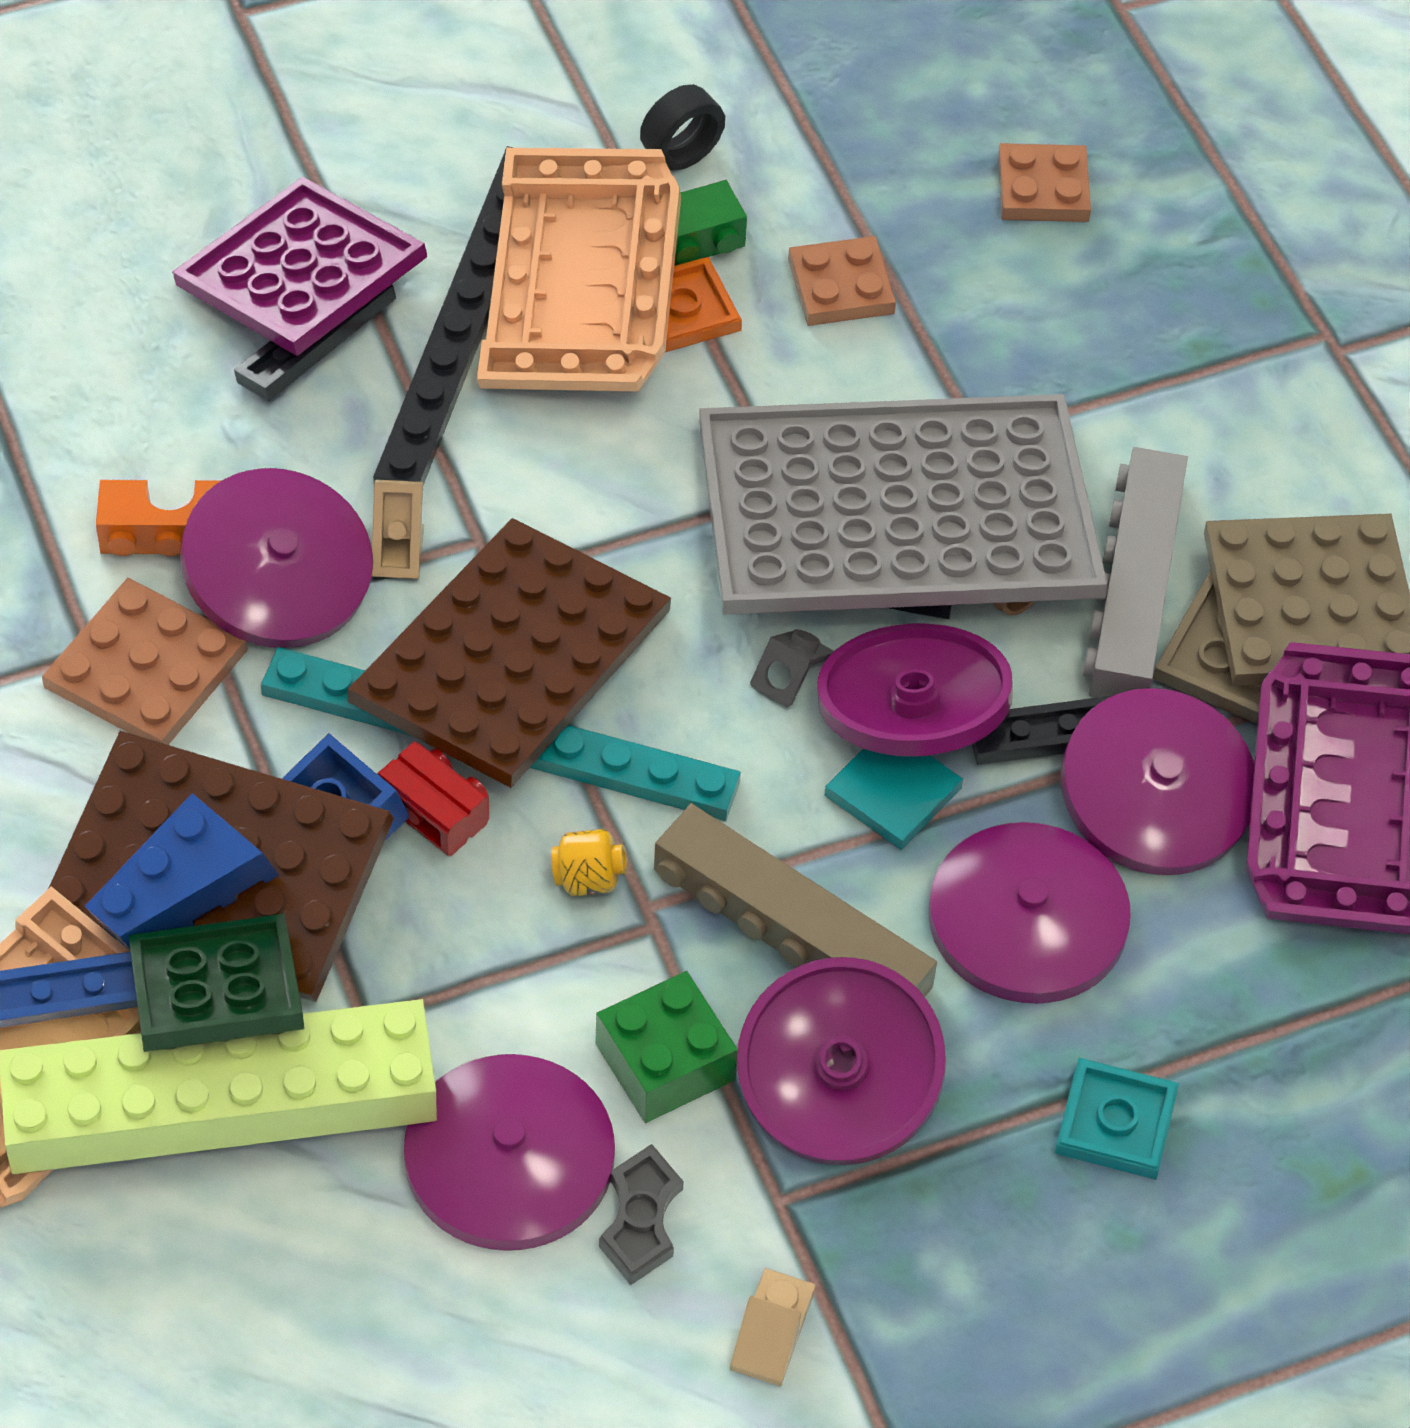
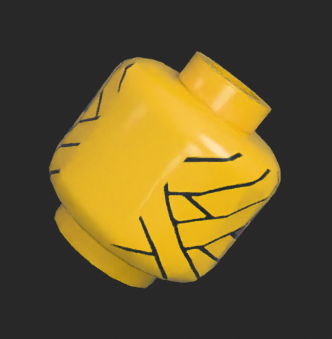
[551,829,627,896]

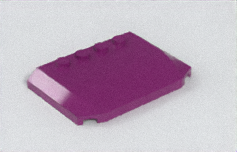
[1246,642,1410,934]

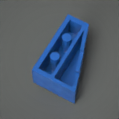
[85,793,279,950]

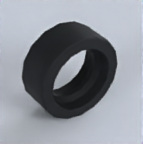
[640,84,726,171]

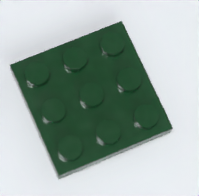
[129,913,304,1052]

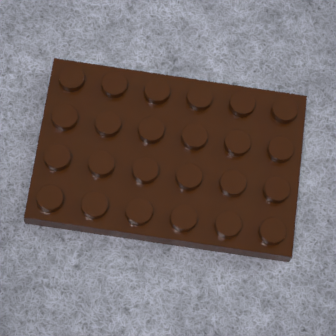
[348,518,671,788]
[48,731,394,1002]

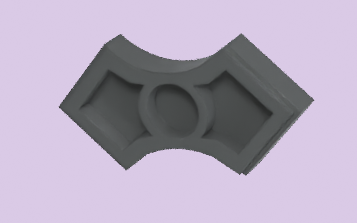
[599,1144,684,1285]

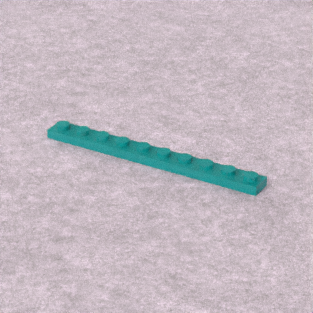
[261,647,741,821]

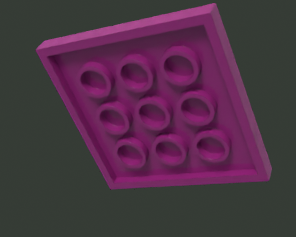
[172,176,428,356]

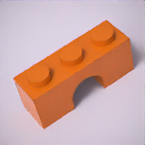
[96,480,222,556]

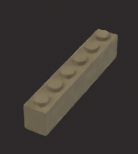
[654,803,937,997]

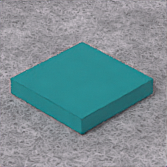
[824,749,963,850]
[1054,1057,1179,1180]

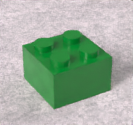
[595,970,738,1123]

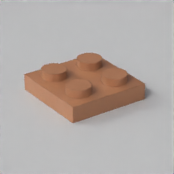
[998,143,1091,222]
[788,236,896,326]

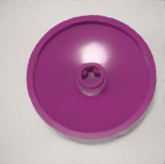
[180,468,373,648]
[817,623,1013,756]
[1061,688,1254,875]
[929,822,1131,1004]
[737,957,946,1165]
[404,1054,615,1251]

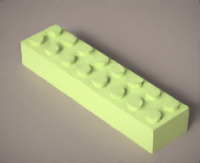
[0,999,437,1174]

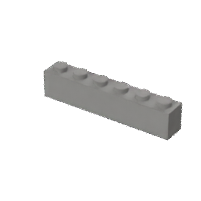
[1083,447,1188,698]

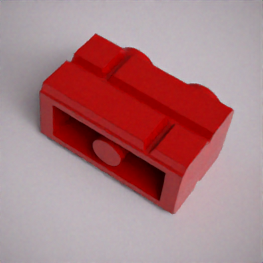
[377,741,489,856]

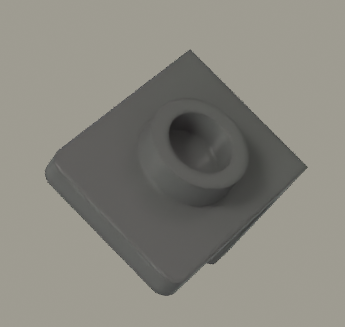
[750,629,834,707]

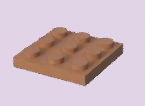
[42,577,247,745]

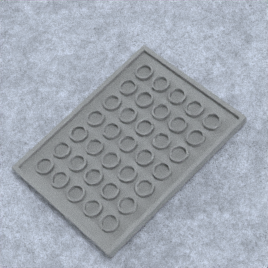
[699,394,1107,615]

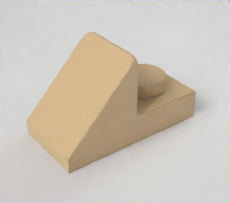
[372,480,424,579]
[730,1268,816,1386]

